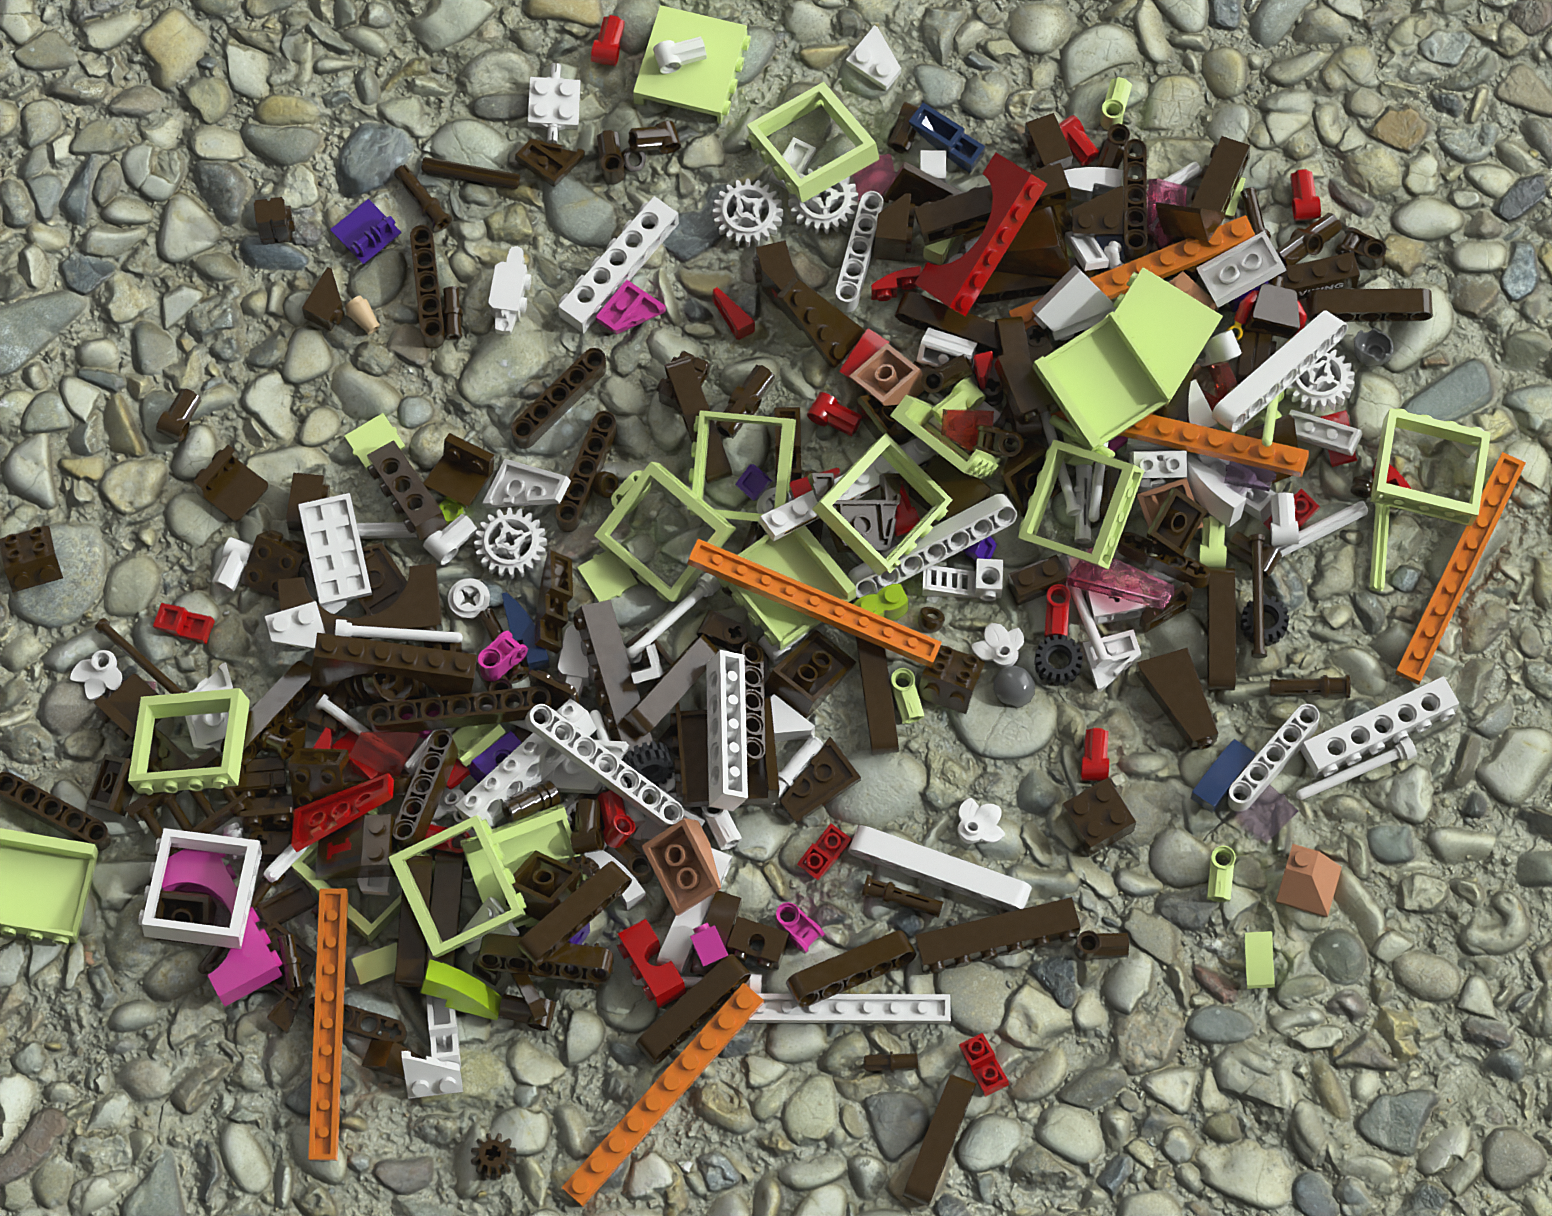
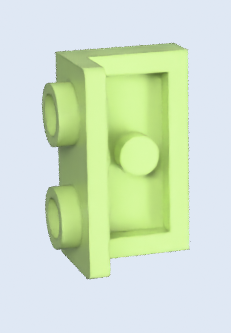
[452,723,505,767]

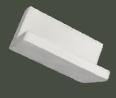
[631,643,663,684]

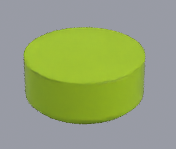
[439,499,464,526]

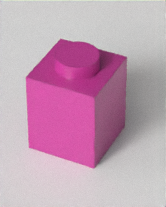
[690,922,728,966]

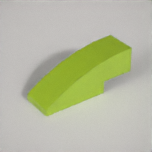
[421,959,502,1021]

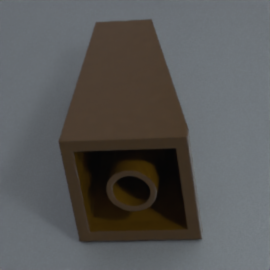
[961,207,1071,277]

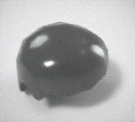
[1354,328,1394,366]
[993,666,1035,708]

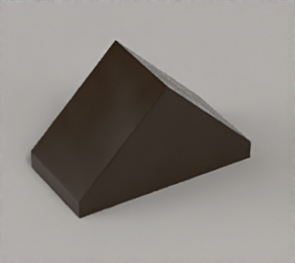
[362,1040,422,1081]

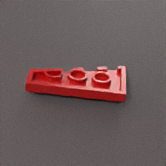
[291,773,394,852]

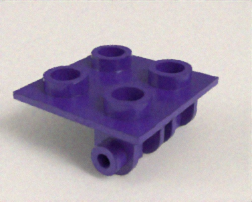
[330,198,402,264]

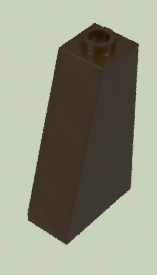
[1135,648,1219,750]

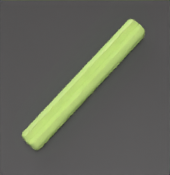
[1369,503,1390,592]

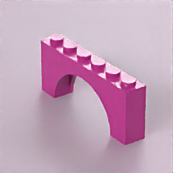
[162,848,283,1006]

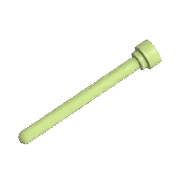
[1262,390,1285,447]

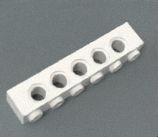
[558,196,679,334]
[706,650,748,811]
[1300,676,1459,778]
[455,698,597,831]

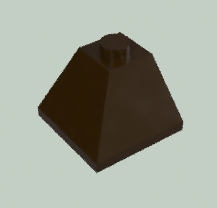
[1001,440,1062,517]

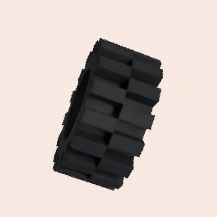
[1240,595,1289,646]
[1034,634,1083,686]
[623,741,674,787]

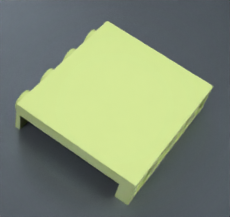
[633,5,751,124]
[1105,267,1223,407]
[1033,311,1171,452]
[890,395,1002,480]
[716,526,856,651]
[460,804,588,928]
[0,828,99,945]

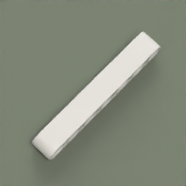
[1212,311,1348,433]
[847,494,1017,598]
[525,704,684,828]
[848,825,1032,912]

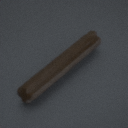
[421,157,520,189]

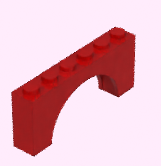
[914,152,1047,316]

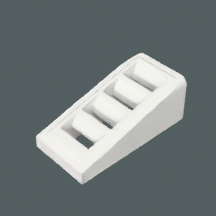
[922,566,976,598]

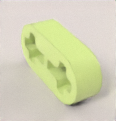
[611,470,652,515]

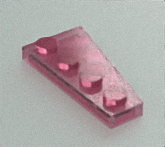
[1067,547,1174,609]

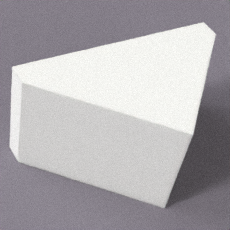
[771,694,815,742]

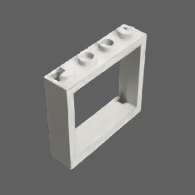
[138,828,262,949]

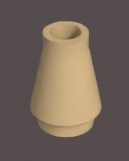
[345,295,380,335]

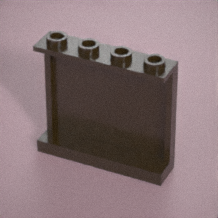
[670,698,780,808]

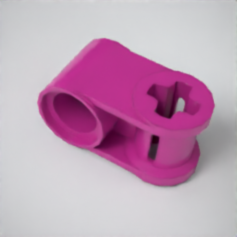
[478,631,528,682]
[775,902,825,954]

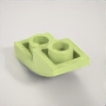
[1245,931,1275,989]
[352,943,397,985]

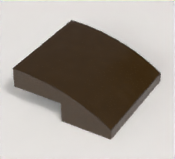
[121,726,192,773]

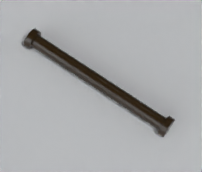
[1249,534,1267,659]
[95,618,189,694]

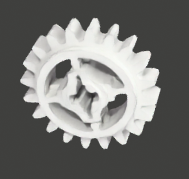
[788,166,858,234]
[713,179,783,247]
[1285,350,1355,412]
[474,508,547,579]

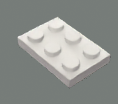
[1196,231,1286,308]

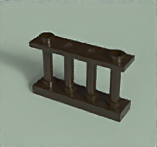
[125,747,253,857]

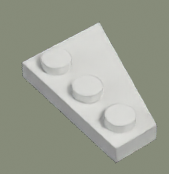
[482,459,571,508]

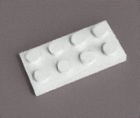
[298,493,372,606]

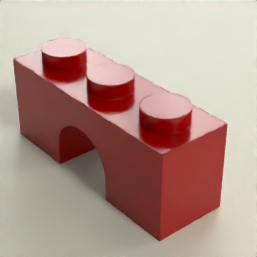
[617,919,687,1008]

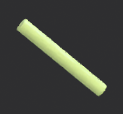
[1049,415,1115,458]

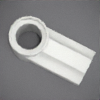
[653,36,707,74]
[1270,493,1299,546]
[423,514,477,565]
[212,537,253,592]
[702,806,742,850]

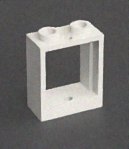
[1129,450,1187,478]

